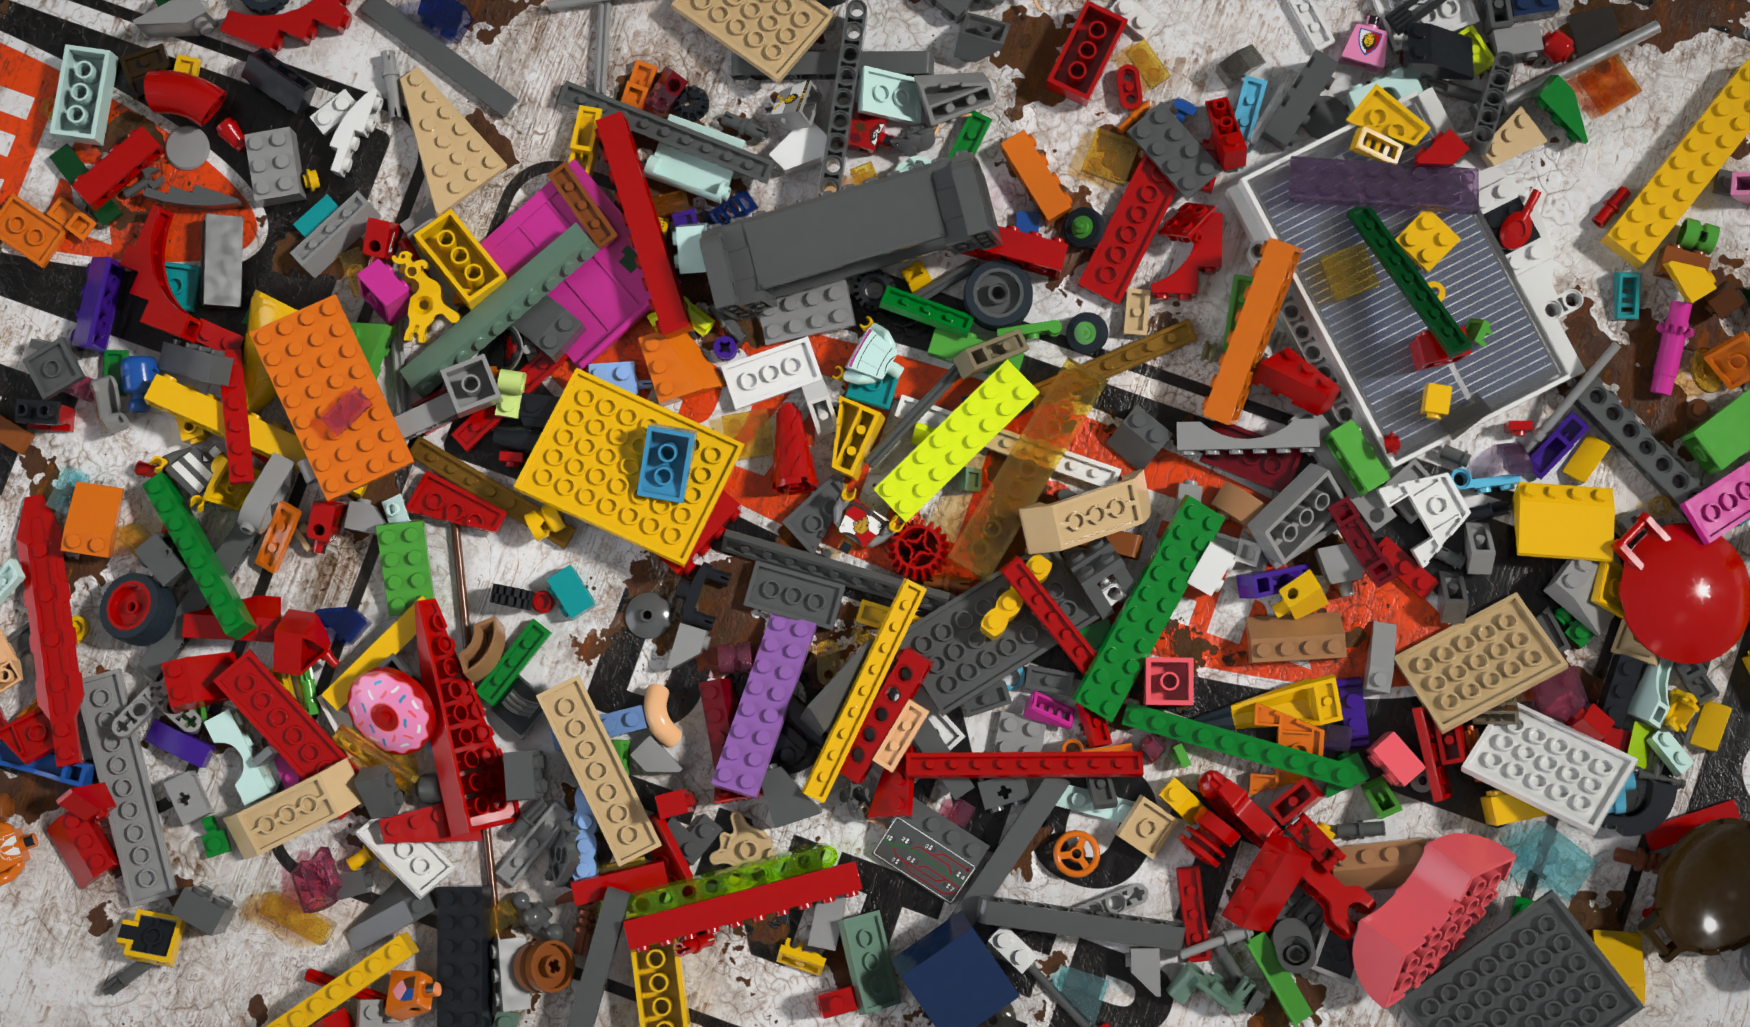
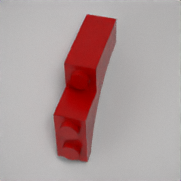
[1149,212,1223,301]

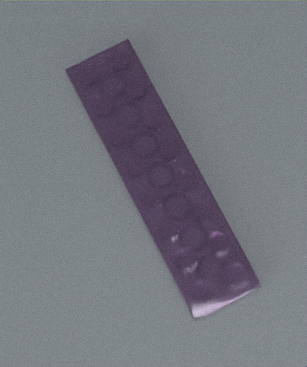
[1289,156,1479,215]

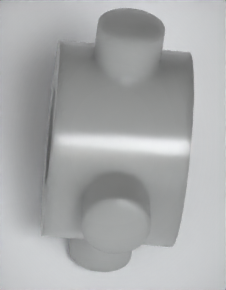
[744,78,762,93]

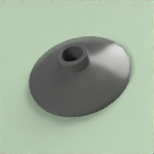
[625,592,672,639]

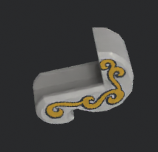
[90,375,130,435]

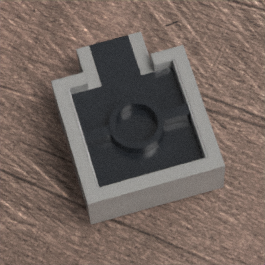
[1311,920,1358,986]

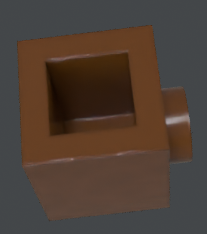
[1702,280,1745,320]

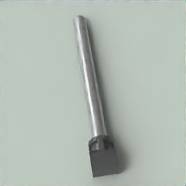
[1468,20,1661,123]

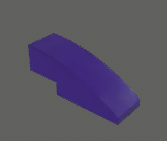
[1523,410,1590,480]
[145,718,216,768]

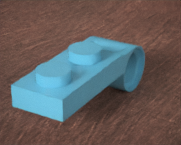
[1449,468,1521,494]

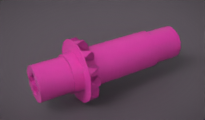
[1650,301,1695,396]

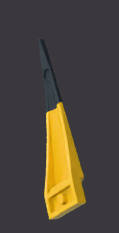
[1152,674,1343,737]

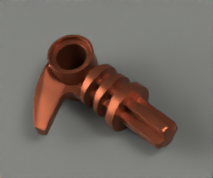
[1613,847,1666,898]
[555,890,602,956]

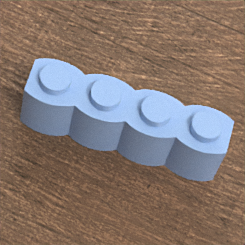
[573,786,600,880]

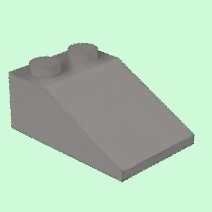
[133,0,219,38]
[1543,559,1615,637]

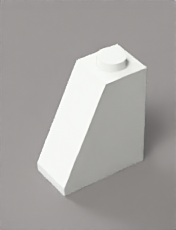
[769,122,840,176]

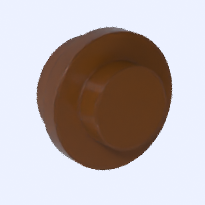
[1686,399,1710,422]

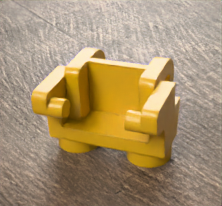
[1662,688,1700,733]

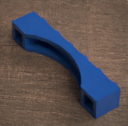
[0,740,96,787]

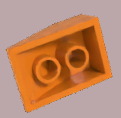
[60,481,124,558]

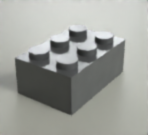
[503,750,549,801]

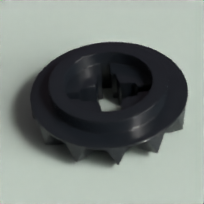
[673,85,709,122]

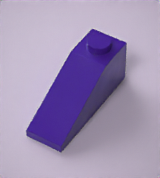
[1236,563,1310,599]

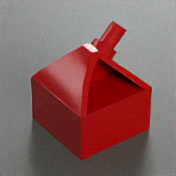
[273,609,340,676]

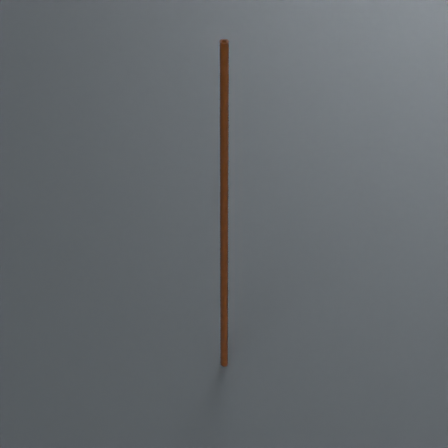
[450,523,502,939]

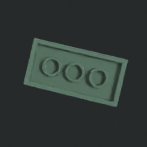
[837,910,902,1015]

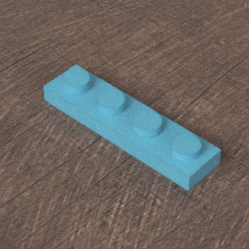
[1220,75,1268,170]

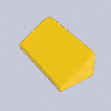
[1561,434,1611,485]
[1689,701,1732,752]

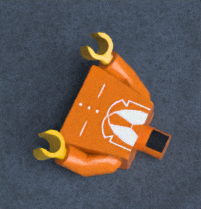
[0,823,39,886]

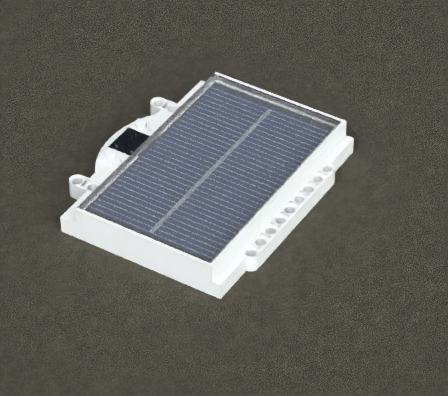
[1225,87,1586,472]

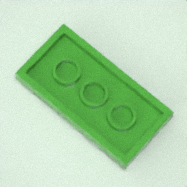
[376,519,435,617]

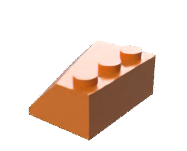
[638,331,727,407]

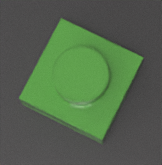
[1170,743,1192,769]

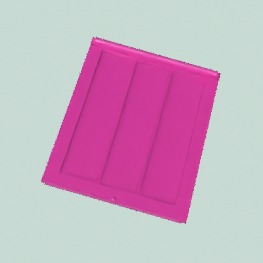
[480,159,682,370]

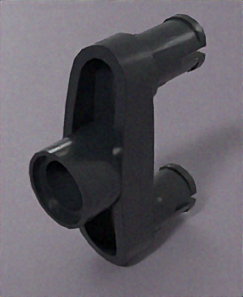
[674,562,732,631]

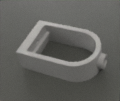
[238,452,295,535]

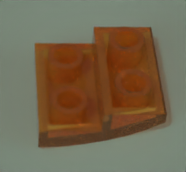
[1577,54,1642,116]

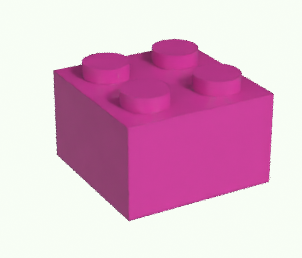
[357,259,410,326]

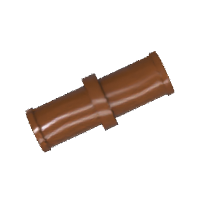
[923,573,972,592]

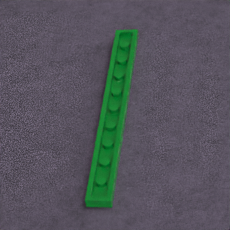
[1122,702,1358,789]

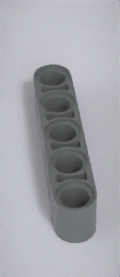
[1469,51,1516,156]

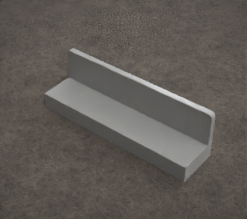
[290,191,381,278]

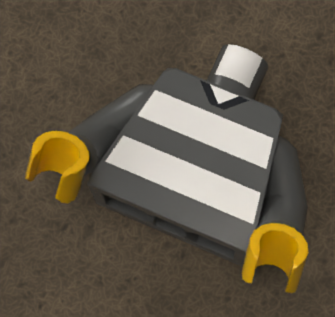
[149,445,225,513]

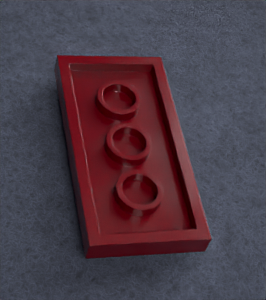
[1199,420,1303,493]

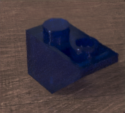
[314,607,372,644]

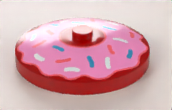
[347,667,436,755]

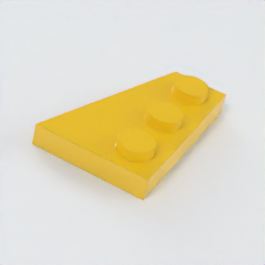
[1345,84,1431,147]

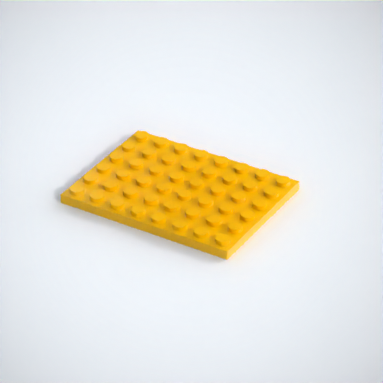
[513,368,745,567]

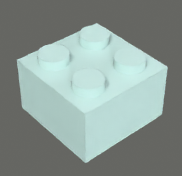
[672,223,707,274]

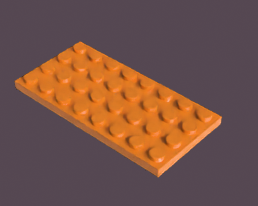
[249,294,415,502]

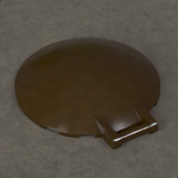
[1637,818,1750,963]

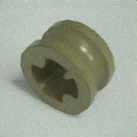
[1200,340,1217,363]

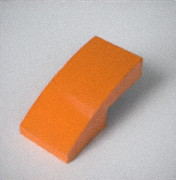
[621,59,659,110]
[46,196,98,241]

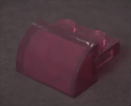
[290,847,343,913]

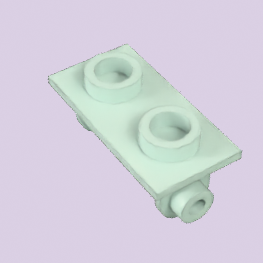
[382,494,411,523]

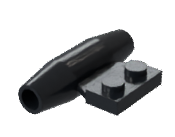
[493,393,560,454]
[772,694,829,771]

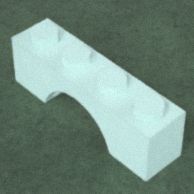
[204,709,276,806]

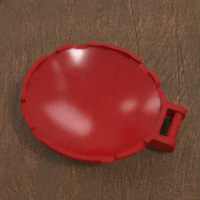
[1611,512,1750,664]

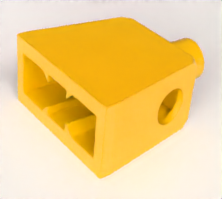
[1271,569,1329,620]

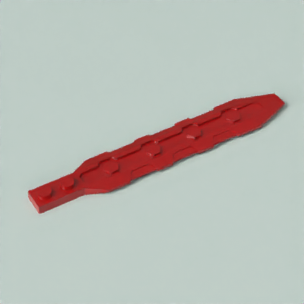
[16,494,85,768]

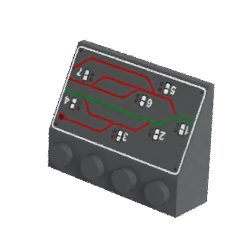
[872,797,990,905]

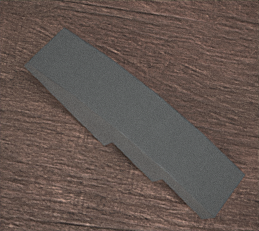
[143,184,244,211]
[914,718,975,800]

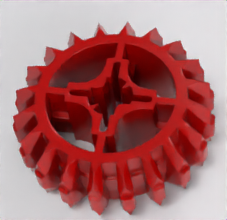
[887,519,950,581]

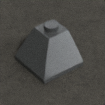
[954,12,1011,63]

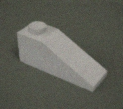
[1362,621,1397,694]

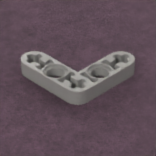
[111,681,203,739]

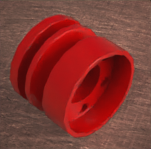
[1177,806,1241,868]

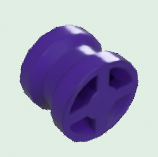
[713,336,738,361]

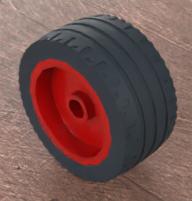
[99,573,177,647]

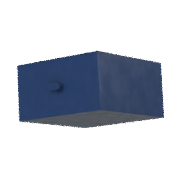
[891,910,1020,1027]

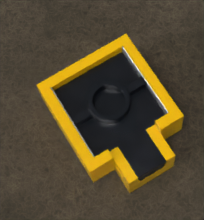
[116,909,187,968]

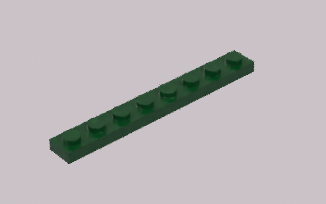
[1346,202,1472,359]

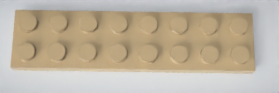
[536,675,662,867]

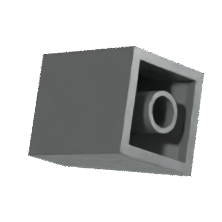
[762,763,822,828]

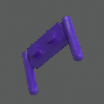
[1323,676,1370,752]

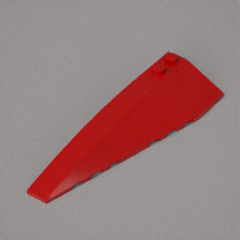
[414,598,520,837]

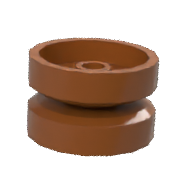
[513,940,575,993]

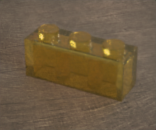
[258,890,338,946]

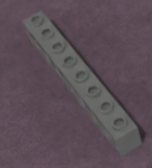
[1564,374,1703,524]

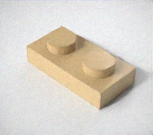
[1123,288,1151,337]

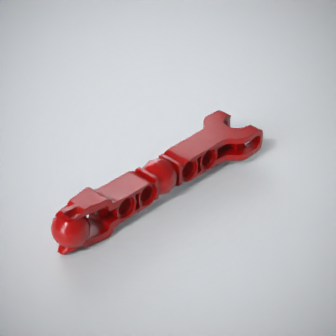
[1196,770,1376,940]

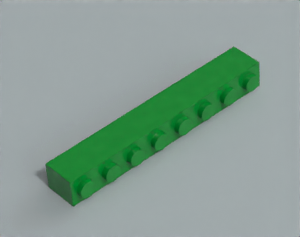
[142,472,257,640]

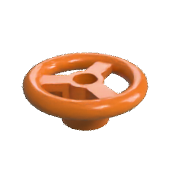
[1053,830,1100,878]

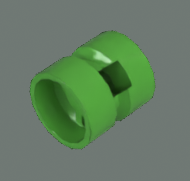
[1676,217,1720,255]

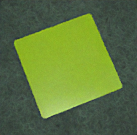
[1627,721,1655,769]

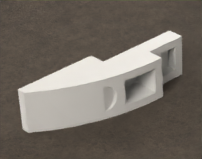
[329,88,383,178]

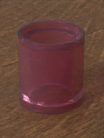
[947,798,977,828]

